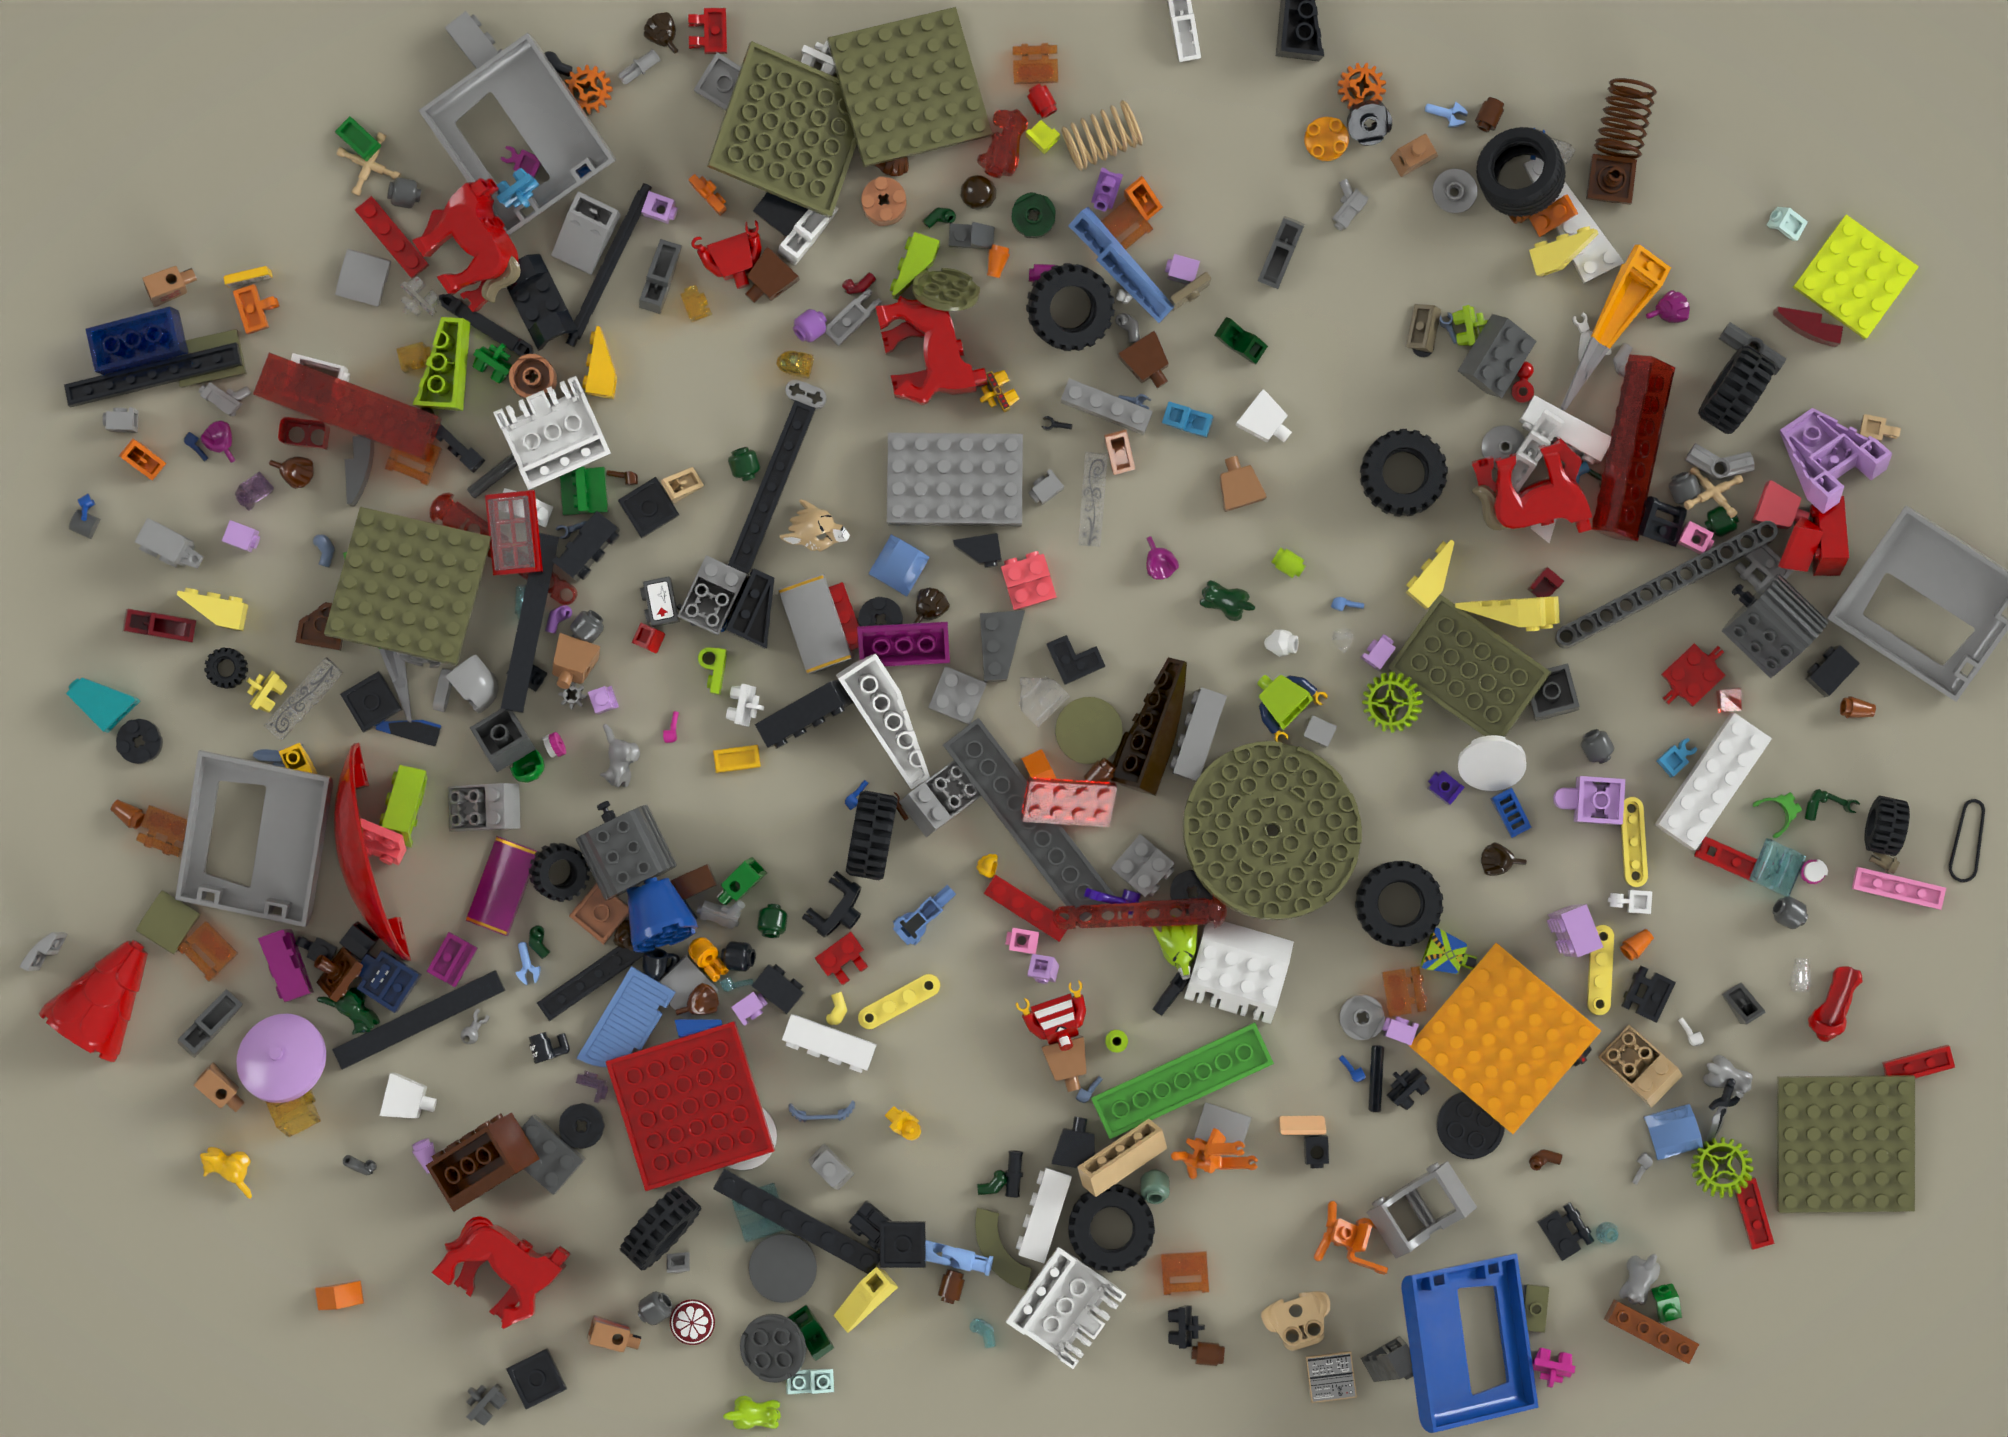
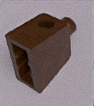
[745,247,800,303]
[1118,331,1169,388]

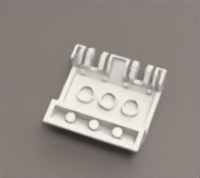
[493,376,611,490]
[1184,916,1294,1024]
[1005,1247,1126,1369]

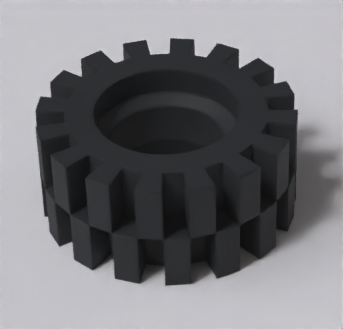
[204,647,248,689]

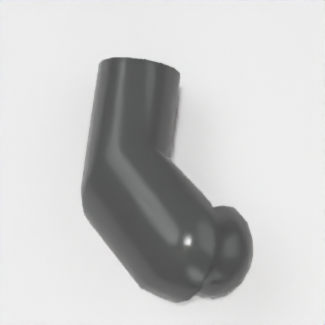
[343,1155,377,1176]

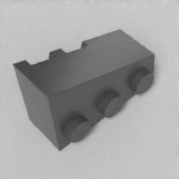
[980,610,1025,682]
[1361,1336,1413,1382]

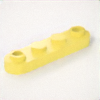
[1621,797,1648,887]
[1587,925,1614,1015]
[858,974,940,1029]

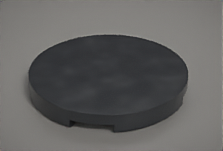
[1436,1092,1505,1159]

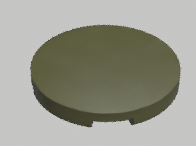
[912,268,980,311]
[1055,697,1123,764]

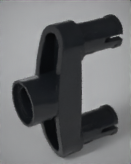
[802,871,862,938]

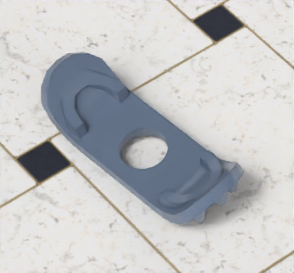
[788,1100,855,1123]

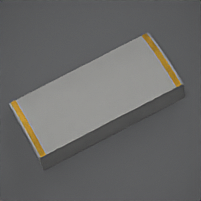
[778,574,853,674]

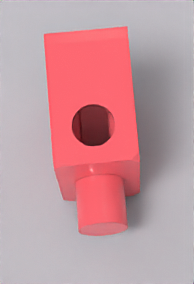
[1751,480,1810,529]

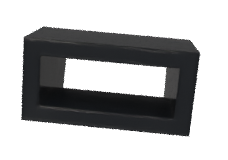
[339,921,380,960]

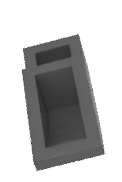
[1258,216,1305,289]
[639,239,682,314]
[345,435,374,506]
[178,989,243,1058]

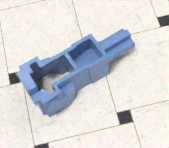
[893,885,956,946]

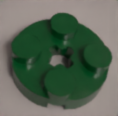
[1011,192,1056,238]

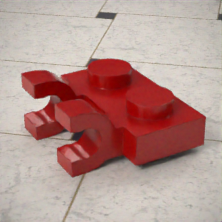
[688,8,727,54]
[815,932,868,985]

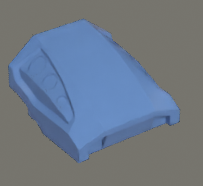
[869,534,930,597]
[1644,1104,1703,1160]

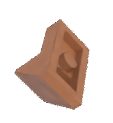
[1104,430,1135,475]

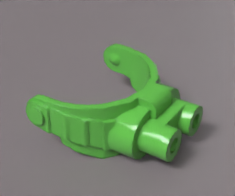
[1753,792,1802,838]

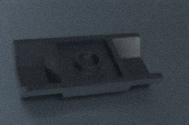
[507,254,578,351]

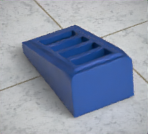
[1490,787,1532,838]
[675,1019,723,1038]

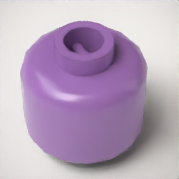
[793,309,827,342]

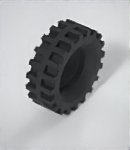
[1068,1184,1155,1273]
[620,1186,702,1271]

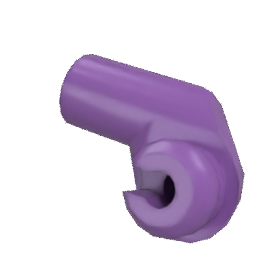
[545,605,572,634]

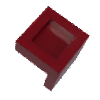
[1527,567,1564,597]

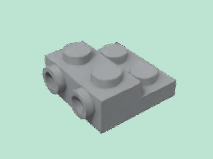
[1111,834,1175,897]

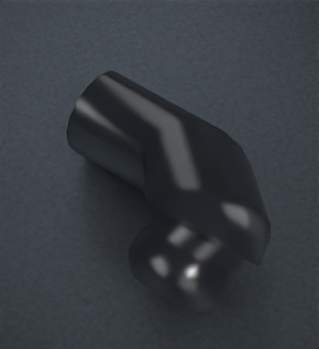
[544,51,573,77]

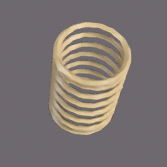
[1062,100,1143,171]

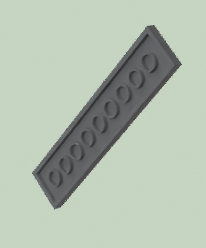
[943,718,1115,924]

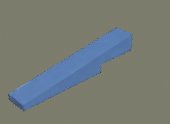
[1068,207,1174,323]

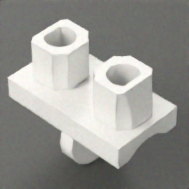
[801,40,836,76]
[726,684,764,727]

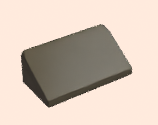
[1406,304,1441,352]

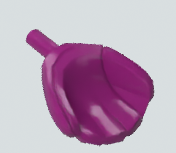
[1646,290,1690,323]
[200,421,236,463]
[1146,536,1179,580]

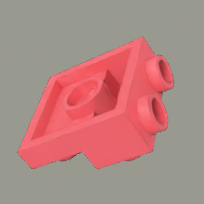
[1001,551,1057,611]
[360,818,407,865]

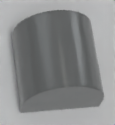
[69,509,101,539]

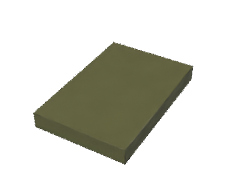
[171,329,247,388]

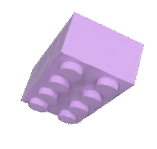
[1547,904,1603,957]

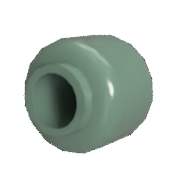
[1140,1169,1170,1204]

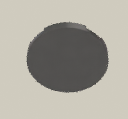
[749,1234,817,1303]
[740,1314,806,1383]

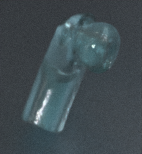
[969,1318,996,1348]

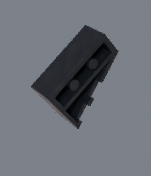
[552,511,620,582]
[724,568,775,649]

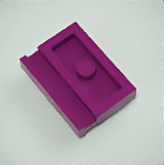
[426,932,478,987]

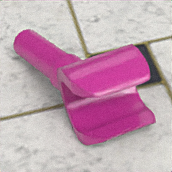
[663,711,679,743]

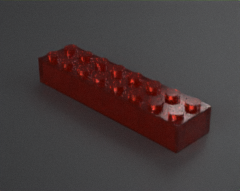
[253,352,442,461]
[1592,354,1675,542]

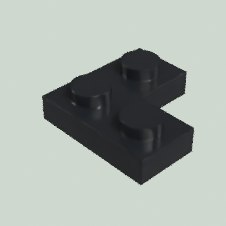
[1046,635,1106,685]

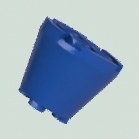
[627,877,699,952]

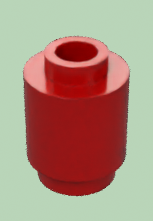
[1027,84,1057,119]

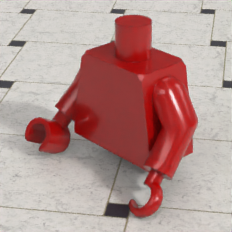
[691,220,762,289]

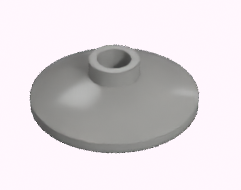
[1433,169,1478,213]
[1481,425,1525,469]

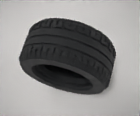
[1476,127,1566,217]

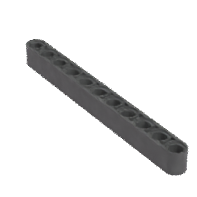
[1555,521,1778,649]

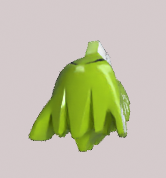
[1149,910,1198,980]

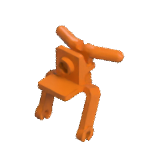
[1171,1128,1258,1179]
[1314,1201,1388,1275]

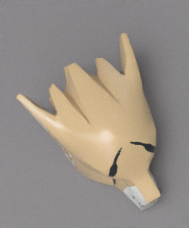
[780,499,850,552]

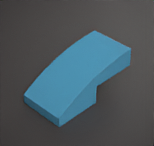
[1162,402,1213,438]

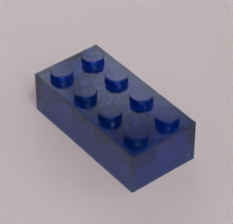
[85,307,189,375]

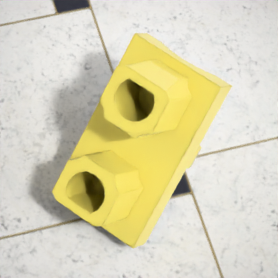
[247,670,287,713]

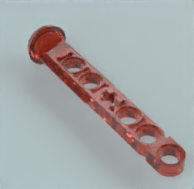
[429,492,577,605]
[1053,896,1227,929]

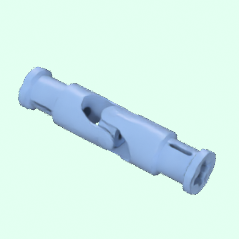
[926,1240,993,1276]

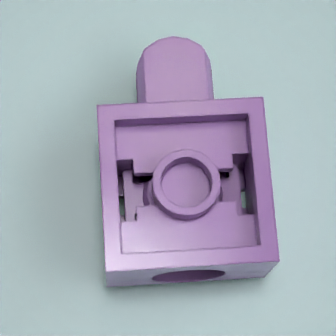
[1553,776,1625,825]

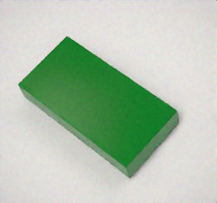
[335,116,382,162]

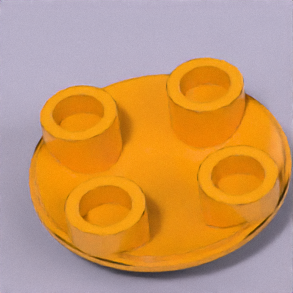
[1304,117,1349,161]

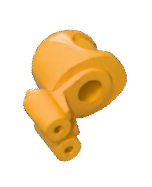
[688,937,729,982]

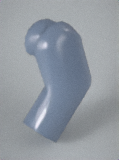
[313,535,335,568]

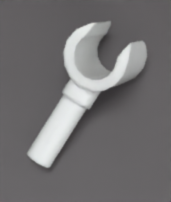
[1678,1017,1704,1046]

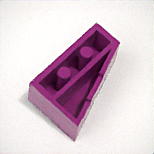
[258,929,314,1002]

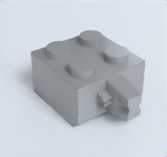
[135,518,203,569]

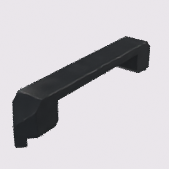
[439,294,534,357]

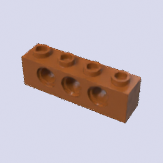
[1604,1299,1699,1364]

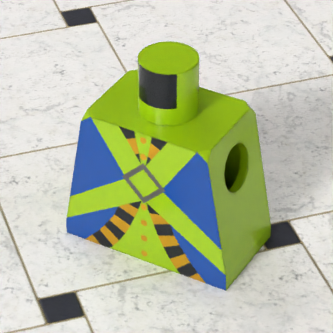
[1419,927,1477,974]

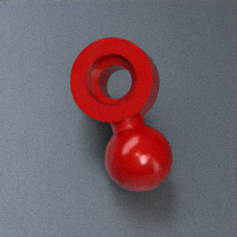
[1511,361,1534,403]

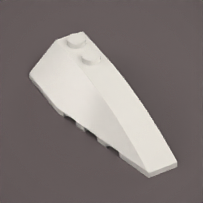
[836,653,930,790]

